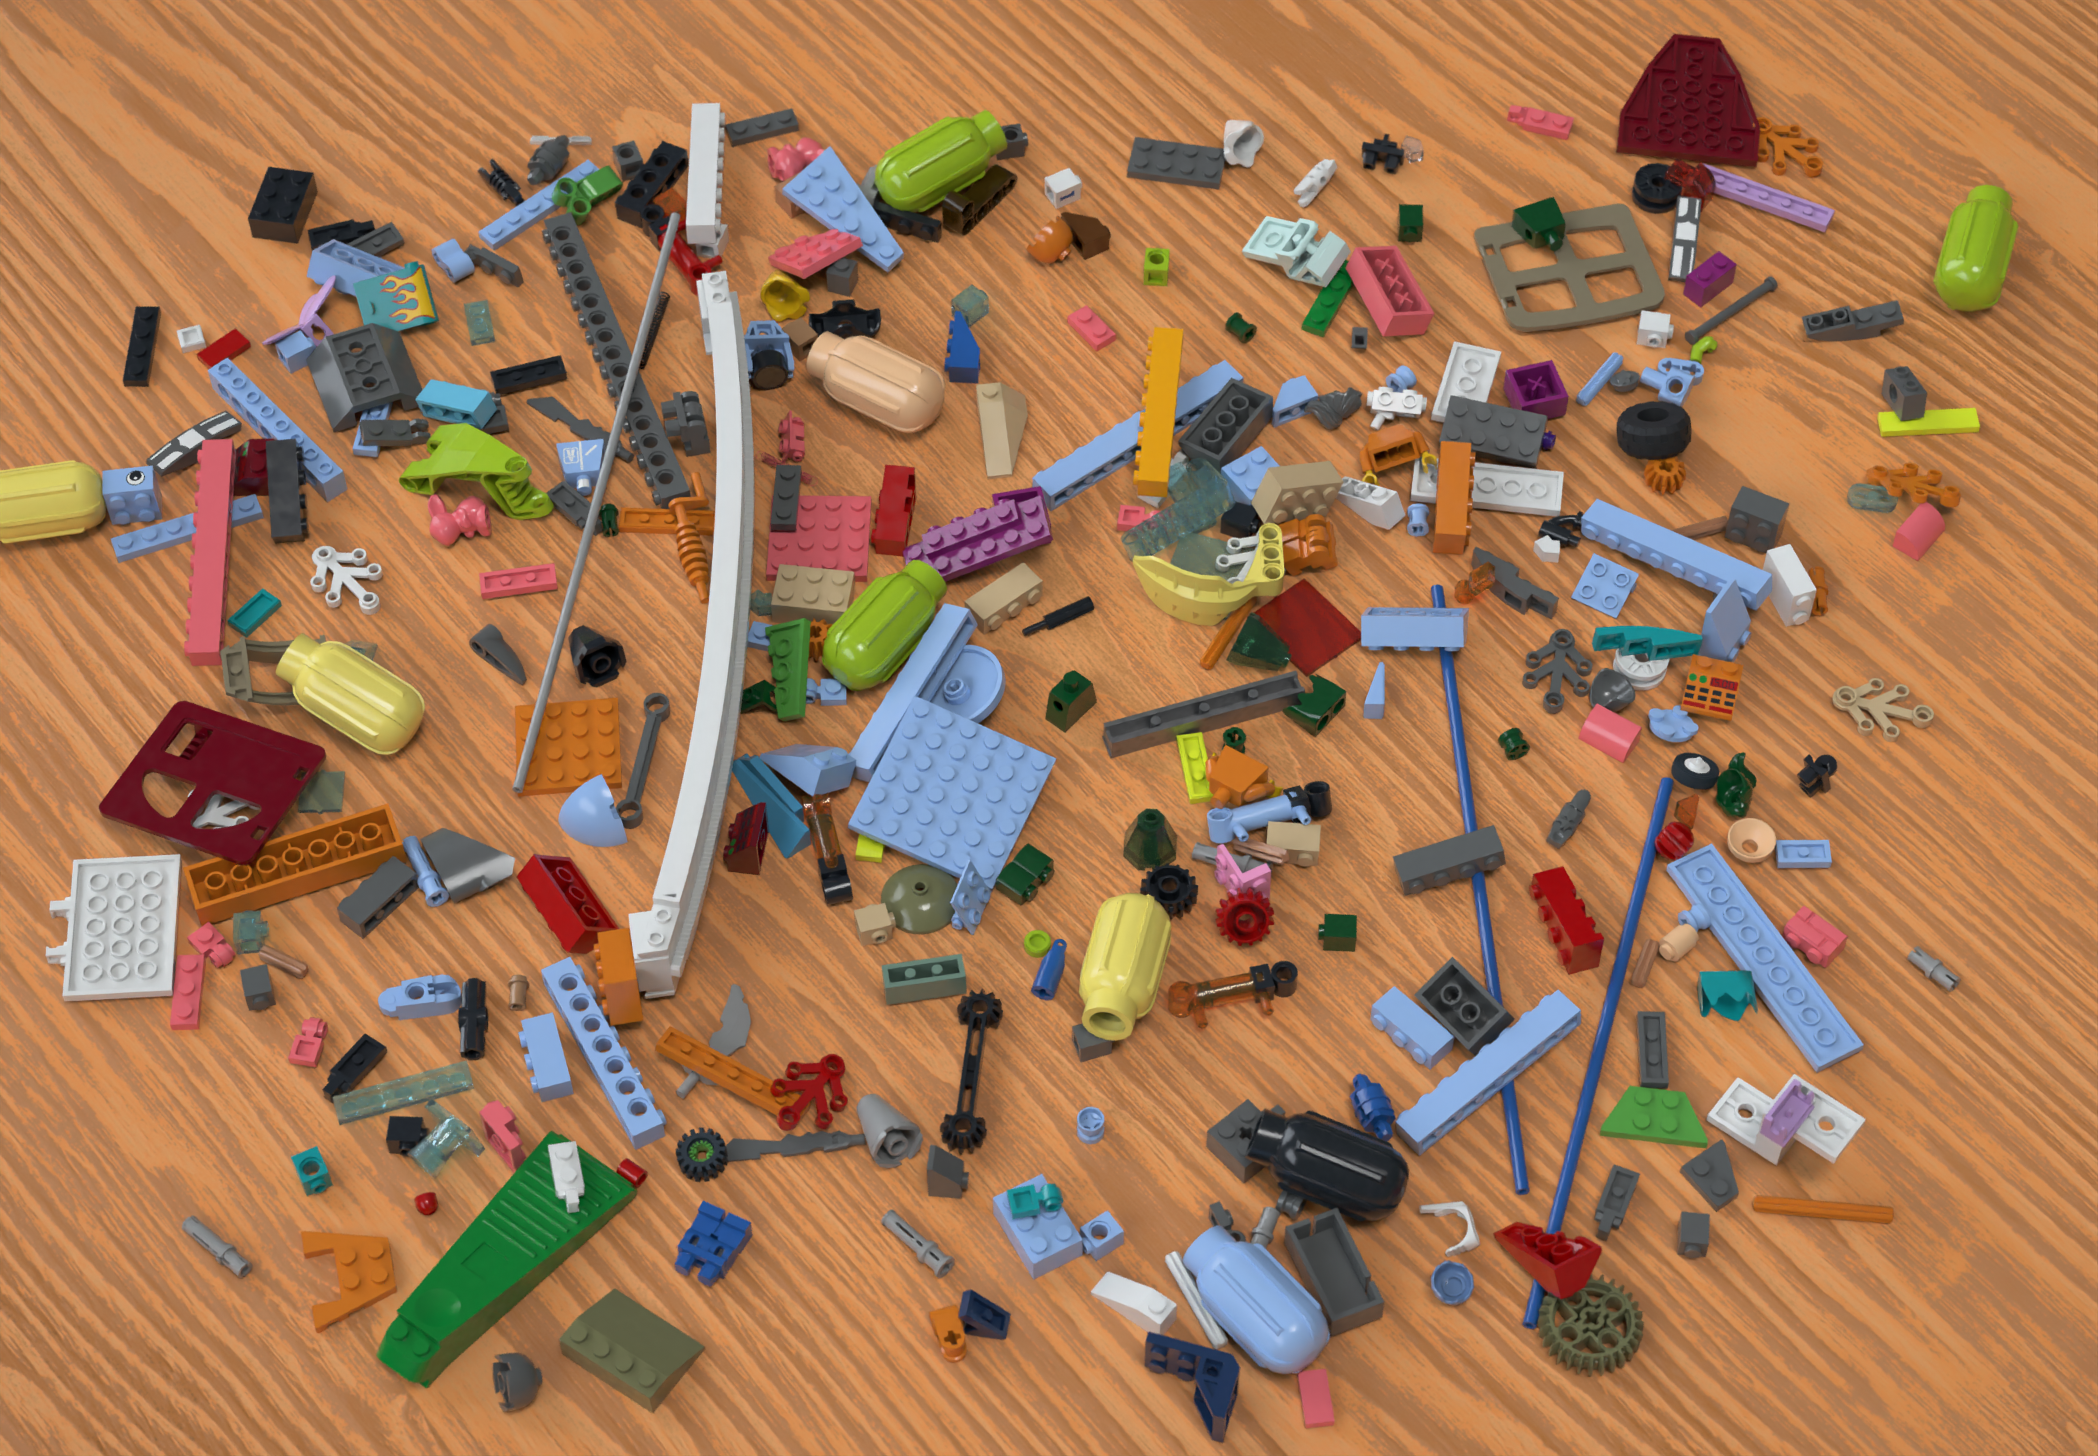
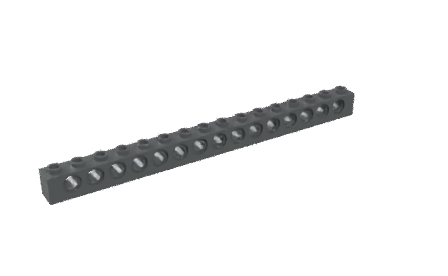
[542,212,691,509]

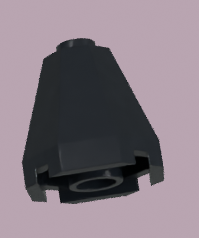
[568,625,627,687]

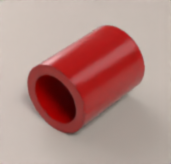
[616,1158,648,1188]

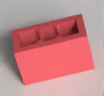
[1893,502,1945,561]
[1579,703,1642,763]

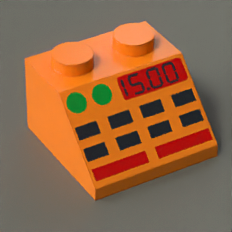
[1680,654,1744,721]

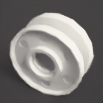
[1613,648,1670,690]

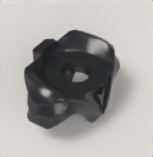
[809,299,881,339]

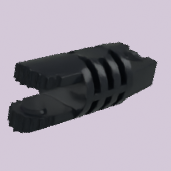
[477,159,524,206]

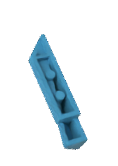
[732,753,811,859]

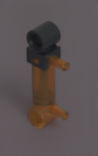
[801,793,853,905]
[1168,961,1298,1029]

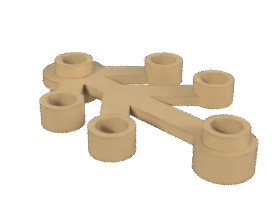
[1832,678,1934,742]

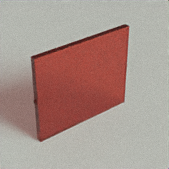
[1247,578,1361,677]

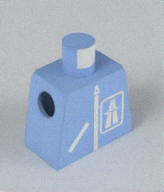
[556,439,605,496]

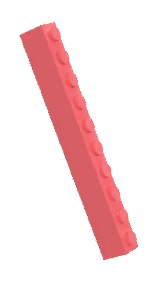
[184,439,236,666]

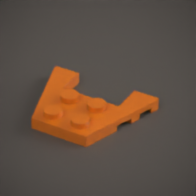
[301,1231,397,1333]

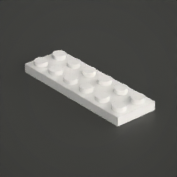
[1410,457,1564,517]

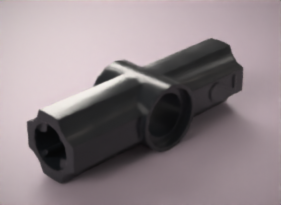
[458,978,489,1060]

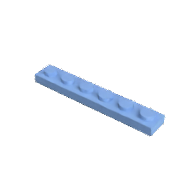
[478,160,599,251]
[111,494,264,563]

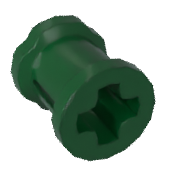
[1225,312,1257,344]
[1222,727,1246,754]

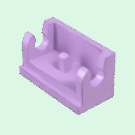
[1760,1079,1815,1148]

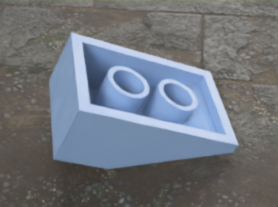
[1699,577,1751,662]
[760,744,857,797]

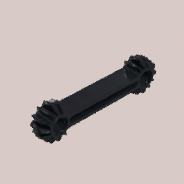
[940,988,1003,1155]

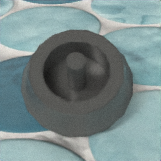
[1610,370,1640,392]

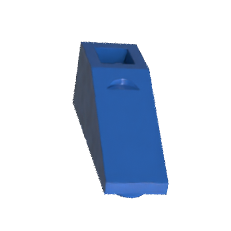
[945,311,980,384]

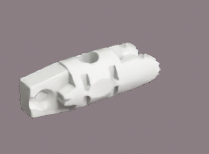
[1293,159,1337,208]

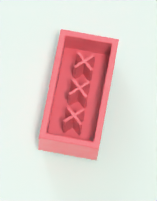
[1346,246,1434,336]

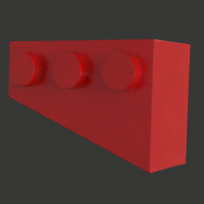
[871,464,917,557]

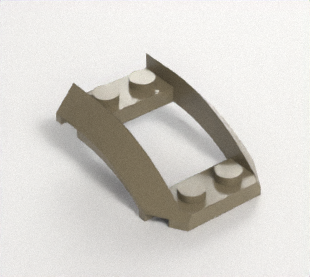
[220,635,326,705]

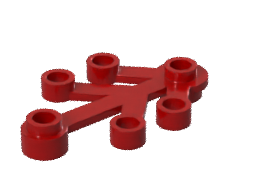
[770,1054,848,1131]

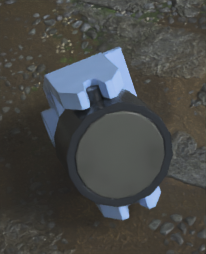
[744,320,794,390]

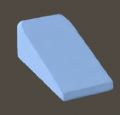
[1363,662,1385,719]

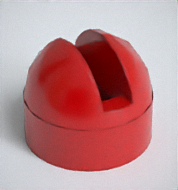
[414,1192,438,1215]

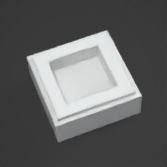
[177,325,206,353]

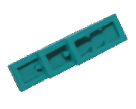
[1592,626,1703,661]

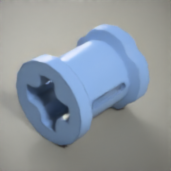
[1407,503,1429,537]

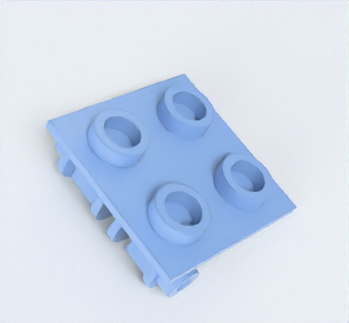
[1571,553,1639,619]
[950,860,991,935]

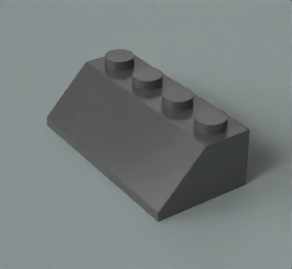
[1178,378,1273,480]

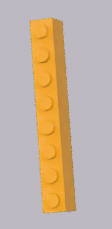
[1133,327,1183,498]

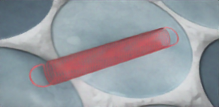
[756,451,818,486]

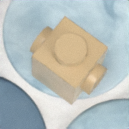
[854,903,896,946]

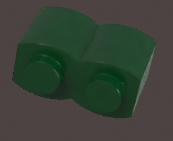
[996,843,1055,905]

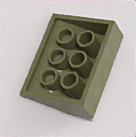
[559,1288,705,1413]

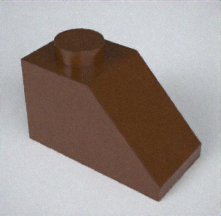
[1061,212,1111,260]

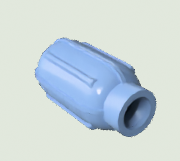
[1183,1226,1330,1374]

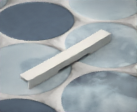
[530,136,592,145]

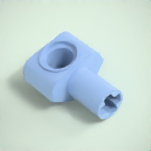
[1640,367,1696,407]

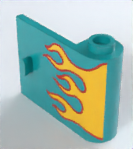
[353,261,439,331]

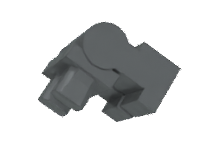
[661,391,711,457]

